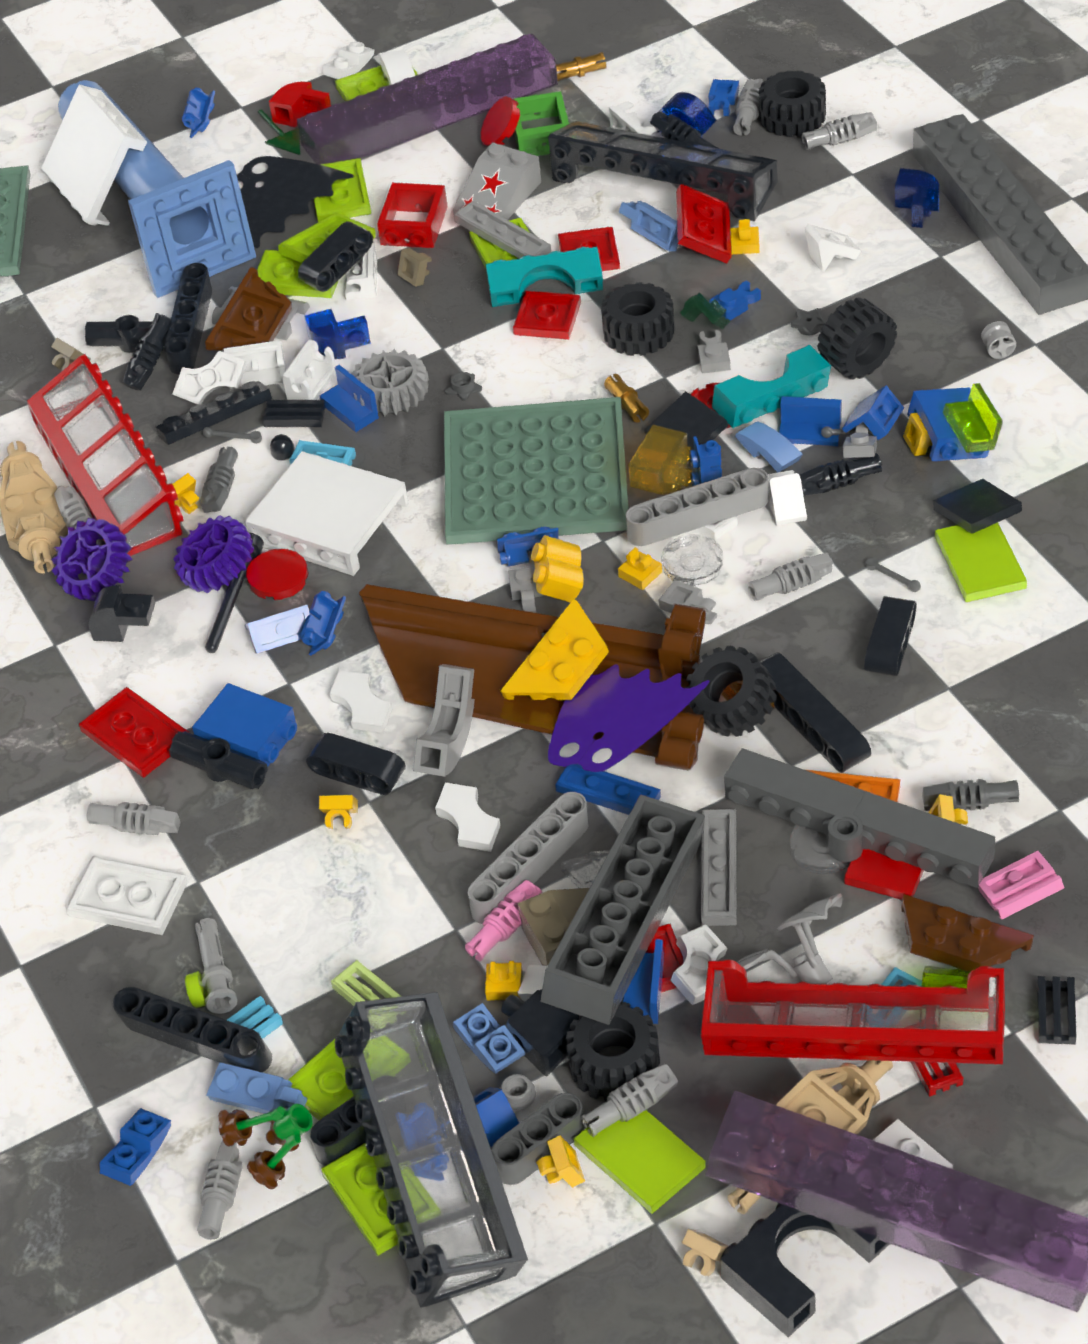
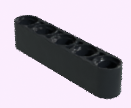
[164,263,212,375]
[760,652,872,773]
[113,987,273,1073]

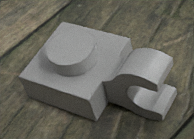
[843,423,877,458]
[508,567,543,613]
[658,580,717,624]

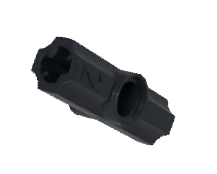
[85,315,168,353]
[169,731,268,790]

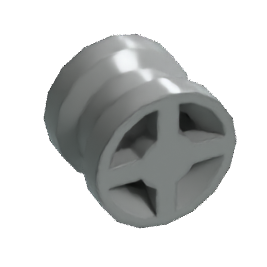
[981,321,1016,359]

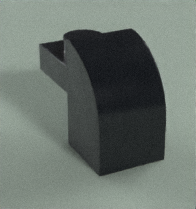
[89,585,155,642]

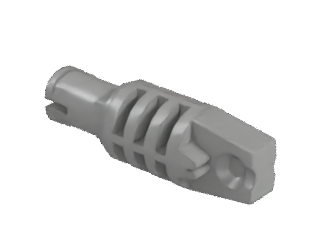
[733,79,763,136]
[802,112,877,150]
[54,486,103,546]
[748,553,833,601]
[87,802,181,835]
[581,1064,678,1137]
[197,1140,243,1240]

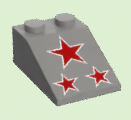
[453,143,541,220]

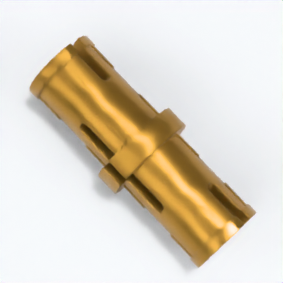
[552,52,606,81]
[604,374,649,423]

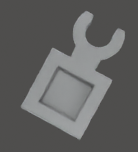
[698,329,731,373]

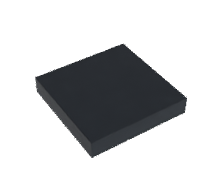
[644,391,728,465]
[933,478,1022,534]

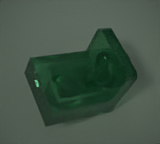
[680,292,731,329]

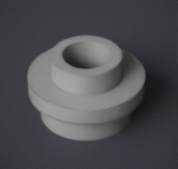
[500,1074,536,1110]

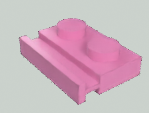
[978,851,1064,920]

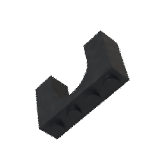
[720,1163,896,1338]

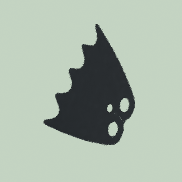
[237,156,354,248]

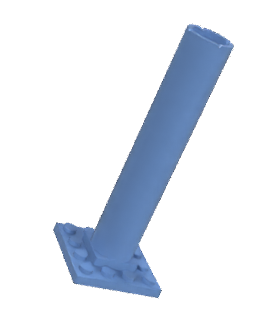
[58,80,256,298]

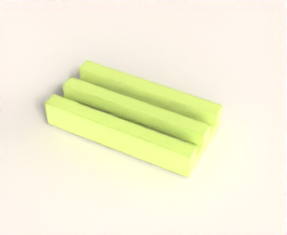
[331,960,405,1024]

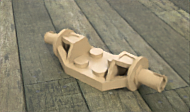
[0,441,68,574]
[728,1060,893,1214]

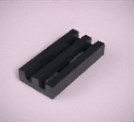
[263,400,326,427]
[1037,976,1077,1045]

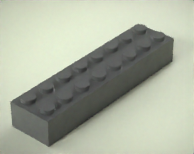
[541,794,705,1025]

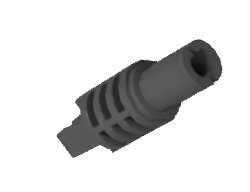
[200,447,238,513]
[922,779,1019,811]

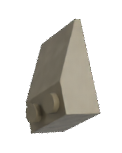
[517,888,589,966]

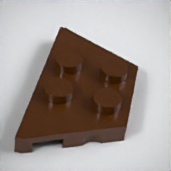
[205,267,292,350]
[901,894,1034,972]

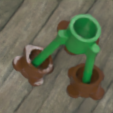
[218,1104,313,1190]

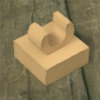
[682,1229,728,1276]

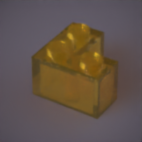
[628,425,692,495]

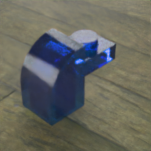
[651,92,717,136]
[895,168,940,228]
[304,309,371,359]

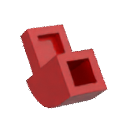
[269,81,333,127]

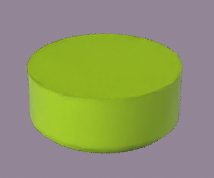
[185,971,208,1008]

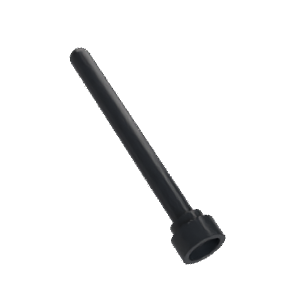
[205,533,264,653]

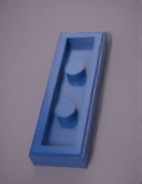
[555,764,661,815]

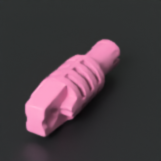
[465,880,542,961]

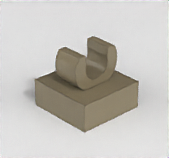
[397,248,432,287]
[51,338,91,375]

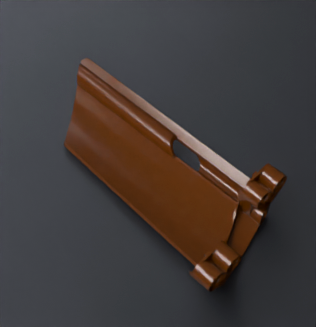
[359,584,706,771]

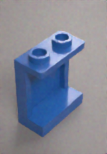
[907,387,994,461]
[192,683,297,767]

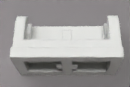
[609,101,664,138]
[345,240,377,300]
[224,340,286,391]
[282,340,337,400]

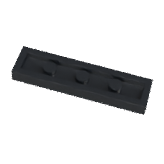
[155,381,273,445]

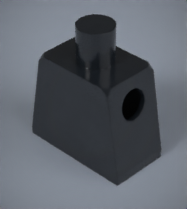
[501,989,579,1077]

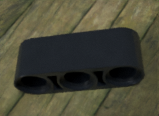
[298,221,373,292]
[864,596,917,676]
[306,733,406,795]
[310,1076,407,1166]

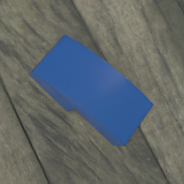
[100,1108,171,1186]

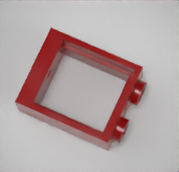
[377,182,448,248]

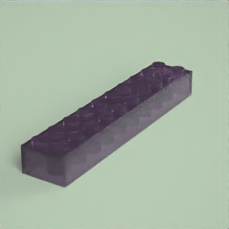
[297,33,558,165]
[705,1090,1088,1313]

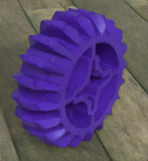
[173,515,255,594]
[51,518,133,601]

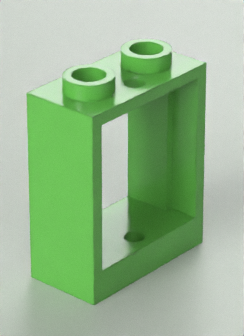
[514,91,571,156]

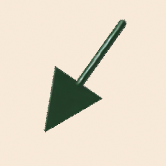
[258,109,301,156]

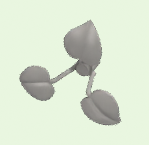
[737,893,843,984]

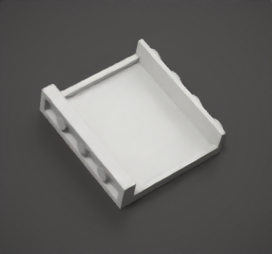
[42,85,147,226]
[245,451,409,576]

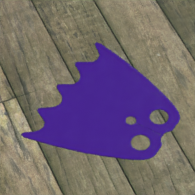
[548,664,710,772]

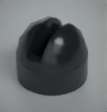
[270,434,295,460]

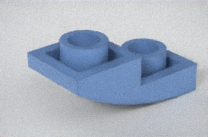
[735,421,803,473]
[453,1003,525,1074]

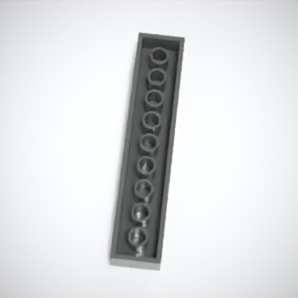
[913,114,1088,315]

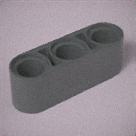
[492,1093,585,1185]

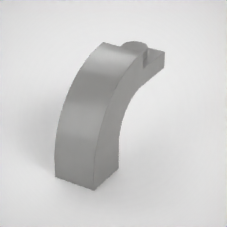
[413,664,475,777]

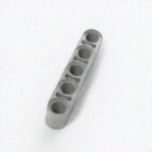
[626,468,769,546]
[468,792,589,924]

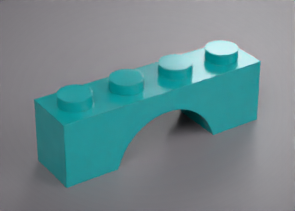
[486,247,603,307]
[712,345,831,428]

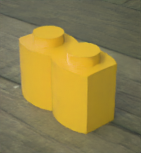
[531,535,583,603]

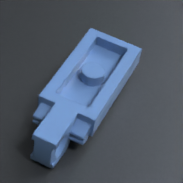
[619,201,678,251]
[206,1062,308,1114]

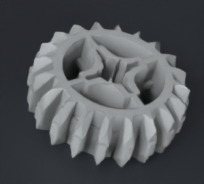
[351,349,429,417]

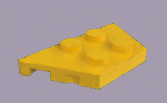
[501,599,609,700]

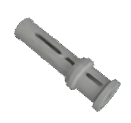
[195,918,238,1014]

